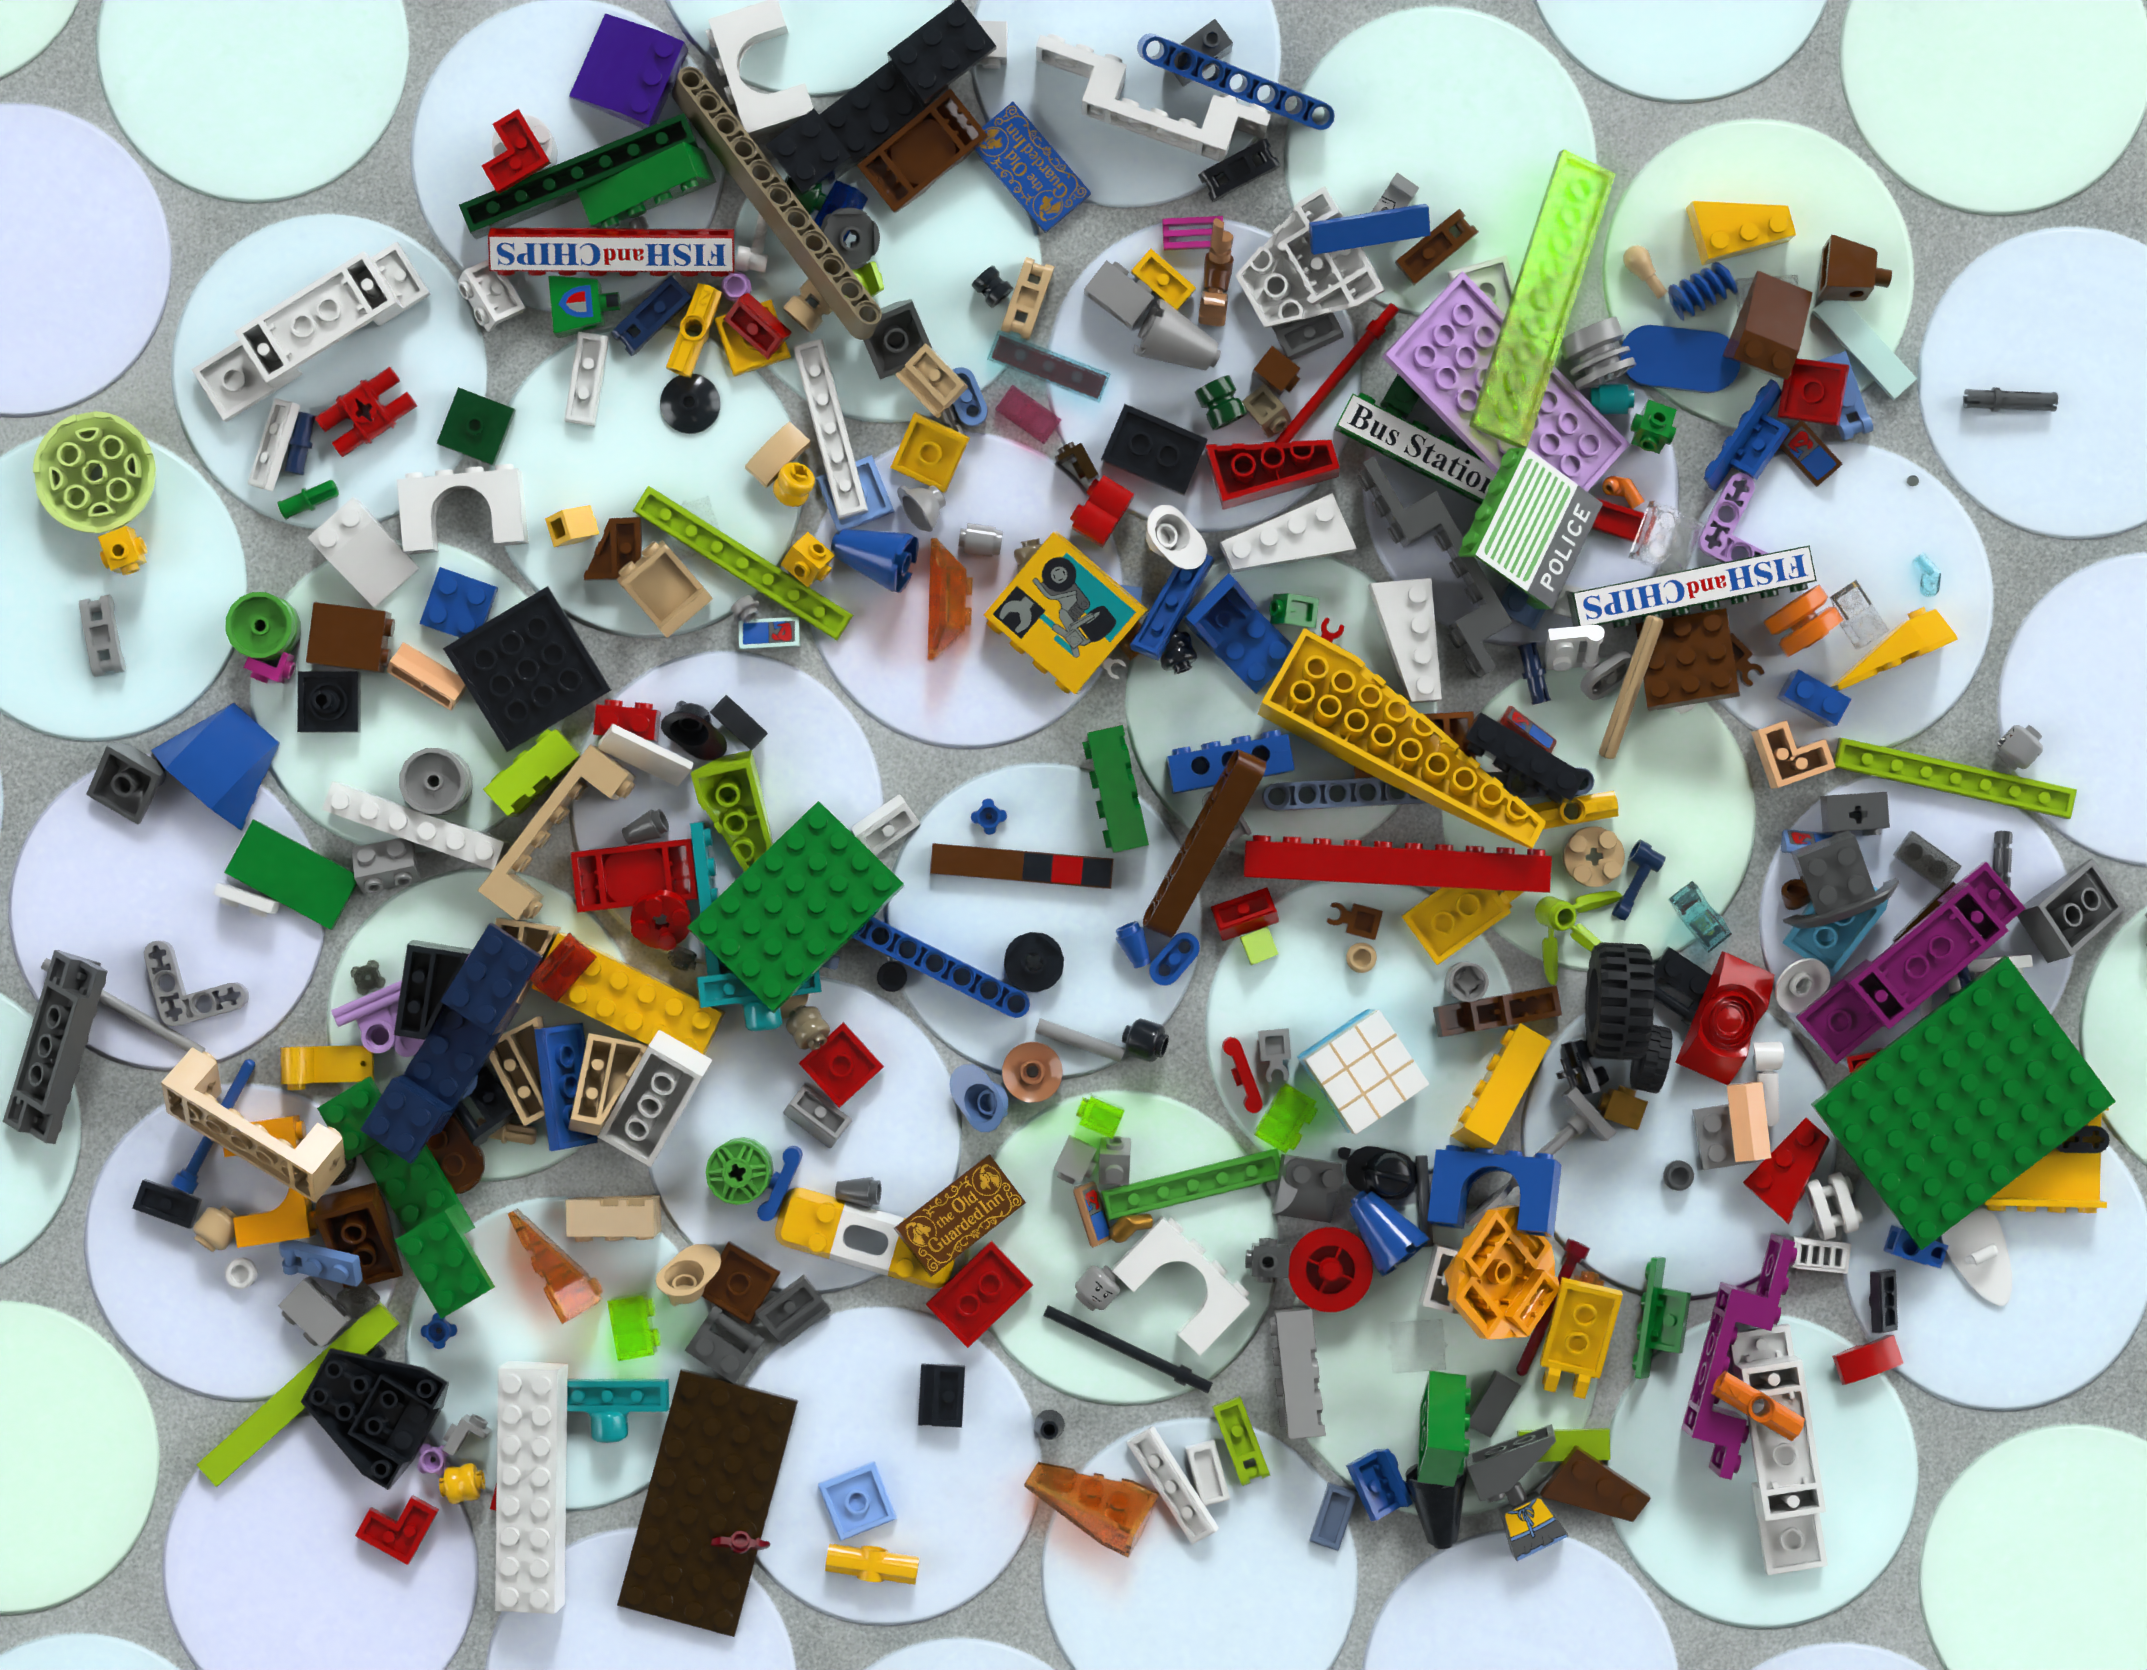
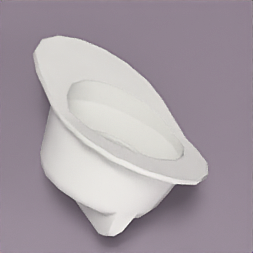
[1146,505,1207,570]

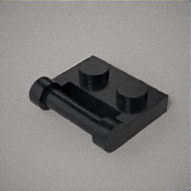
[1653,947,1712,1025]
[454,1066,518,1146]

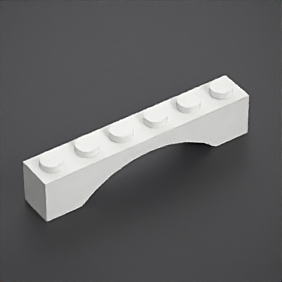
[322,781,510,870]

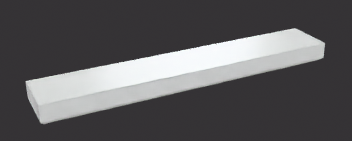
[793,339,868,520]

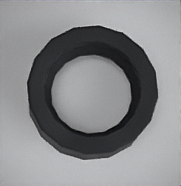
[710,695,768,750]

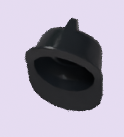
[661,701,727,761]
[1346,1146,1417,1200]

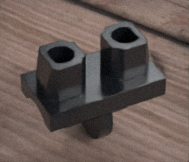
[1556,1039,1609,1095]

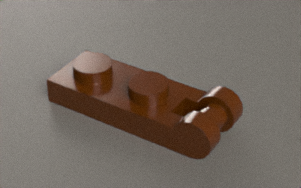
[1395,209,1479,286]

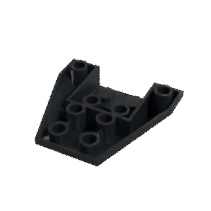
[301,1348,449,1490]

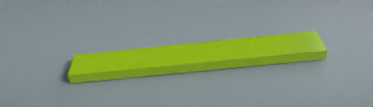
[633,486,854,641]
[1834,738,2077,819]
[196,1301,400,1487]

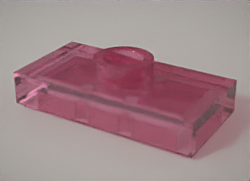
[995,384,1062,445]

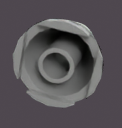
[1133,299,1221,371]

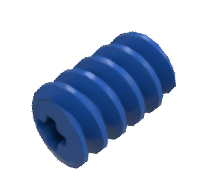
[1668,262,1738,321]

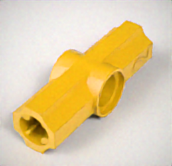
[666,283,723,378]
[1527,790,1619,829]
[825,1544,919,1585]

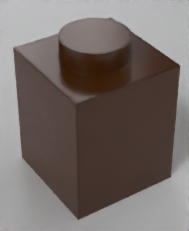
[1252,346,1301,396]

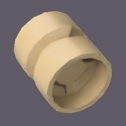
[783,278,833,334]

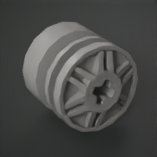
[1558,317,1636,390]

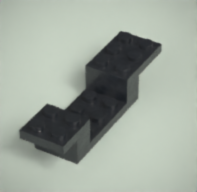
[766,0,997,195]

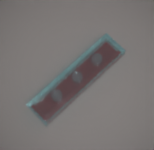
[987,330,1111,403]

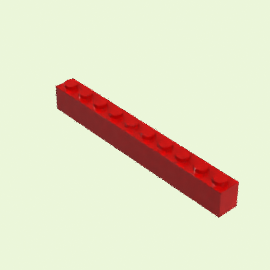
[1244,835,1552,893]

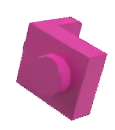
[243,652,296,684]

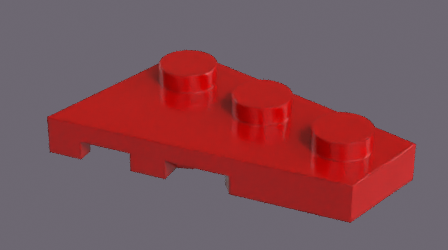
[1743,1118,1830,1225]

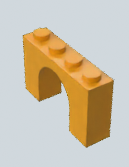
[223,1115,319,1248]

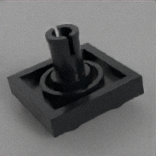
[297,671,361,733]

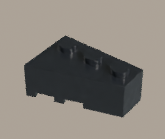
[394,940,473,1040]

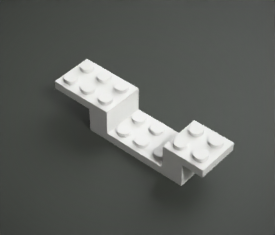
[1036,34,1271,162]
[191,242,431,422]
[1729,1324,1828,1575]

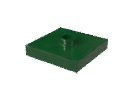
[436,387,516,466]

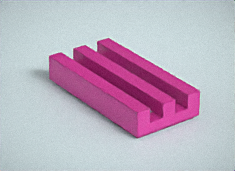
[1162,216,1223,251]

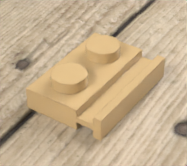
[895,343,968,418]

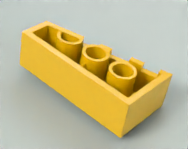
[1450,1023,1552,1150]

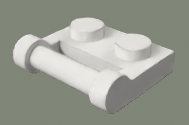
[1544,625,1605,671]

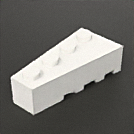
[1219,493,1357,573]

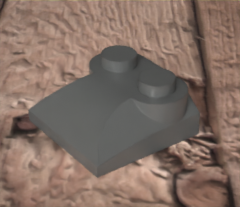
[863,299,932,380]
[86,742,166,825]
[1272,1154,1344,1223]

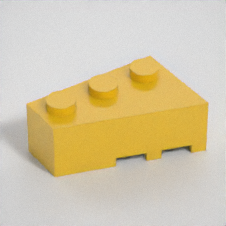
[1686,201,1796,266]

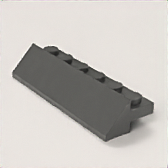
[3,950,108,1144]

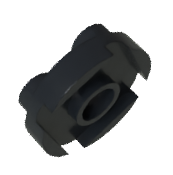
[1004,932,1064,992]

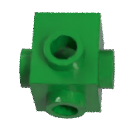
[1630,399,1677,454]

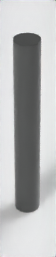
[1415,1155,1434,1247]

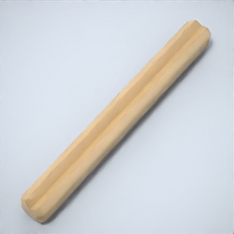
[1598,615,1663,759]

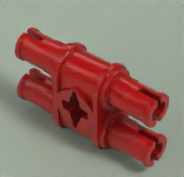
[315,367,417,457]

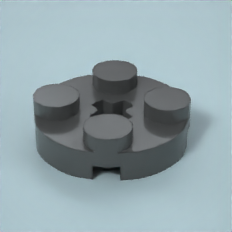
[821,207,880,269]

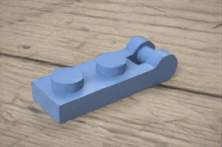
[1818,351,1873,441]
[279,1240,363,1287]

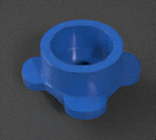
[971,798,1007,835]
[421,1313,457,1349]

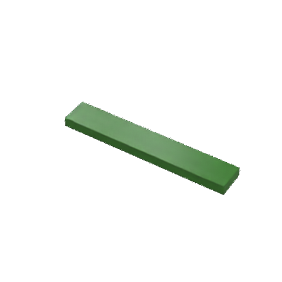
[1101,1148,1280,1221]

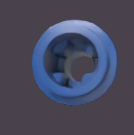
[1116,921,1151,969]

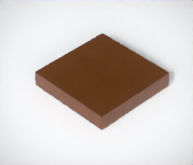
[701,1241,781,1325]

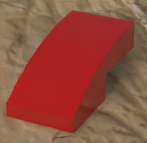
[1832,1335,1904,1385]

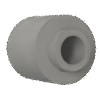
[958,523,1003,557]

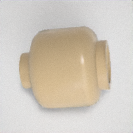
[193,1206,237,1252]

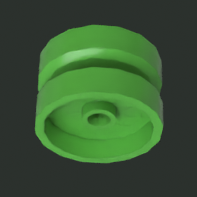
[225,592,301,661]

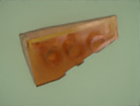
[508,1208,603,1324]
[1024,1462,1159,1558]

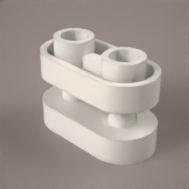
[1805,1172,1863,1241]

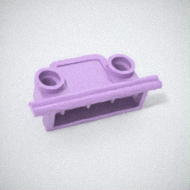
[331,980,446,1057]

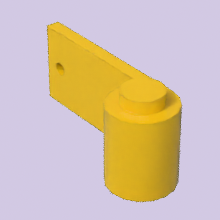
[280,1045,374,1090]

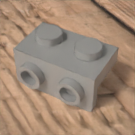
[352,838,421,893]

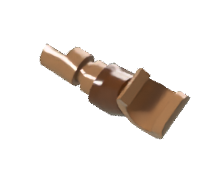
[1198,218,1234,326]

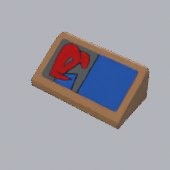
[1073,1181,1111,1248]

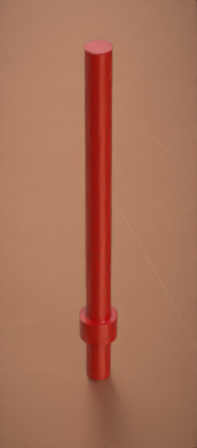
[1275,303,1399,443]

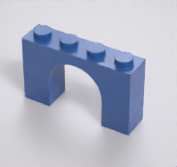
[1427,1145,1562,1237]

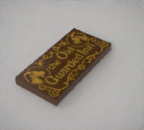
[894,1154,1026,1277]

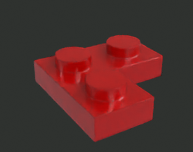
[481,109,551,194]
[355,1495,439,1565]

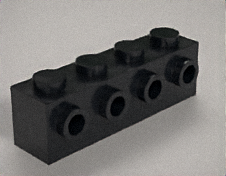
[1461,712,1587,804]

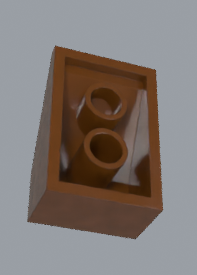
[1723,271,1813,380]
[314,1182,403,1291]

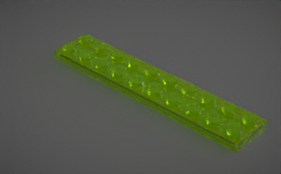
[1469,149,1616,448]

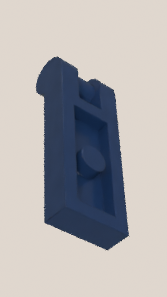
[611,275,692,356]

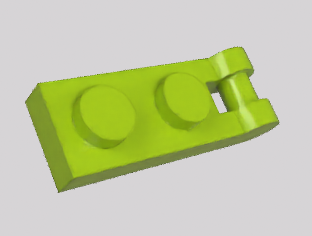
[1212,1396,1271,1486]

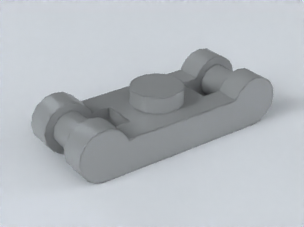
[79,594,126,677]

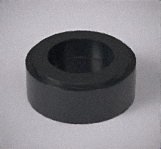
[877,961,907,992]

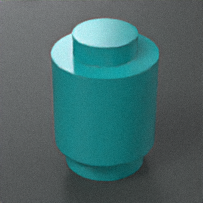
[1590,384,1634,415]

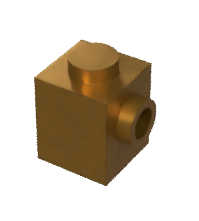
[1597,1085,1648,1130]

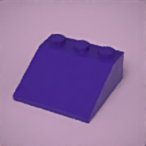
[569,13,688,129]

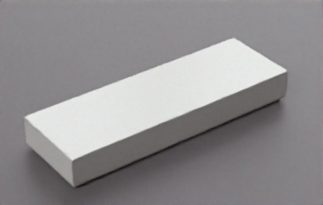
[564,332,609,427]
[248,398,301,492]
[597,724,693,787]

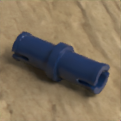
[285,412,316,475]
[1517,642,1551,705]

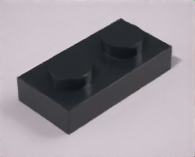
[132,1179,202,1229]

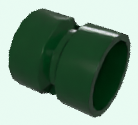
[1194,375,1248,431]

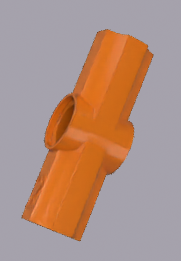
[1711,1370,1805,1441]

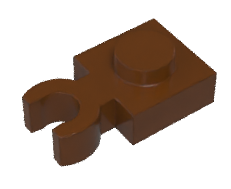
[1731,633,1765,687]
[1326,902,1383,940]

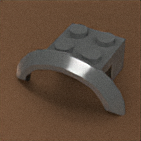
[1783,830,1899,929]

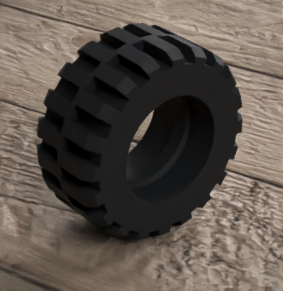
[1585,942,1655,1060]

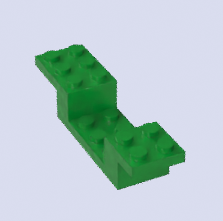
[317,1076,495,1319]

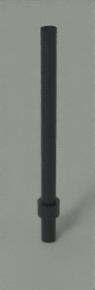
[1043,1305,1213,1394]

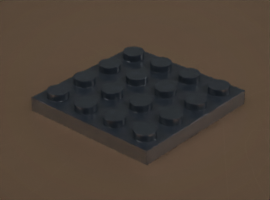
[443,586,612,752]

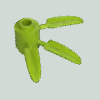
[1535,891,1622,986]

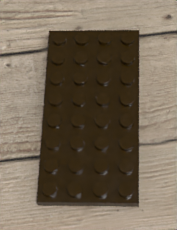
[617,1369,798,1637]

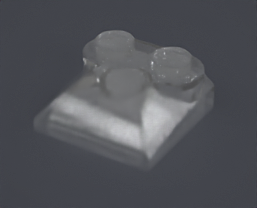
[1628,501,1704,574]

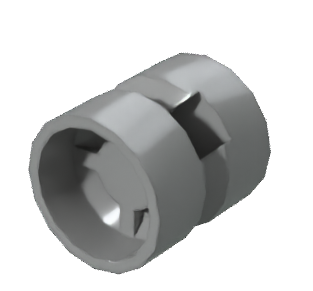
[1445,962,1489,1002]

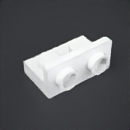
[458,259,525,332]

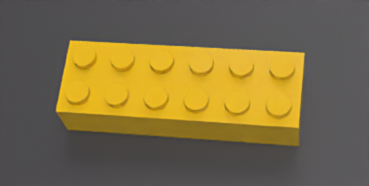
[531,933,726,1055]

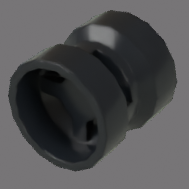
[971,265,1014,308]

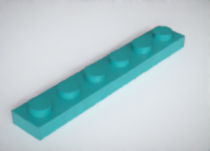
[690,822,725,976]

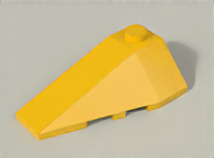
[1831,607,1958,691]

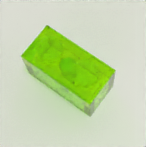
[1253,1082,1318,1154]
[1076,1093,1125,1139]
[607,1291,661,1361]

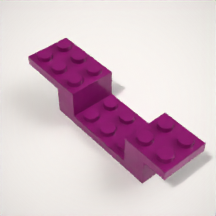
[1796,861,2026,1064]
[1681,1233,1797,1480]

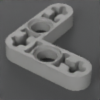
[144,941,249,1026]

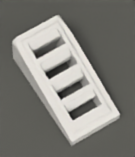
[1789,1236,1851,1274]

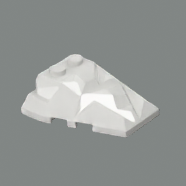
[1235,186,1385,328]

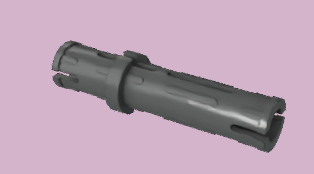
[1963,387,2058,412]

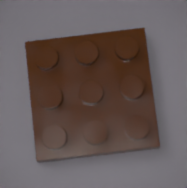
[1635,608,1740,711]

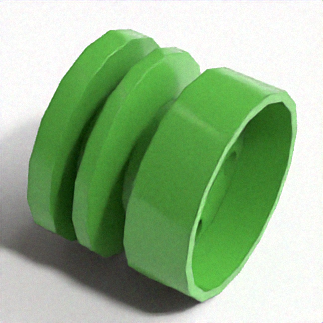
[705,1137,774,1205]

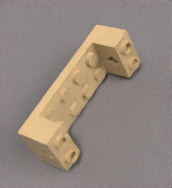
[477,745,636,920]
[161,1047,346,1203]

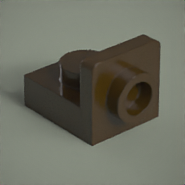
[1055,442,1099,483]

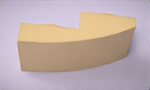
[745,421,811,488]

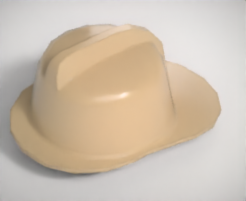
[655,1244,721,1307]

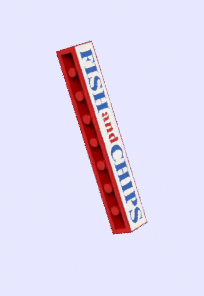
[488,228,735,277]

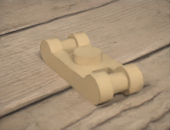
[1001,257,1055,340]

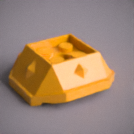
[1444,1205,1559,1340]

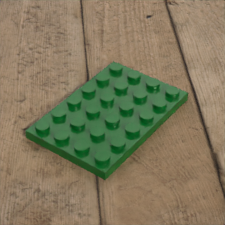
[687,801,904,1014]

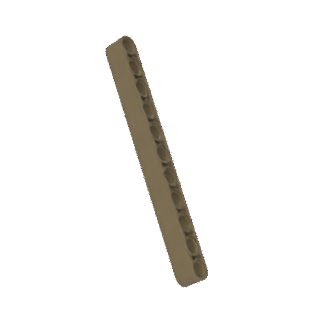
[672,66,882,340]

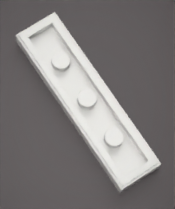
[1126,1426,1219,1545]

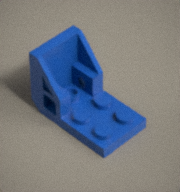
[1183,573,1294,694]

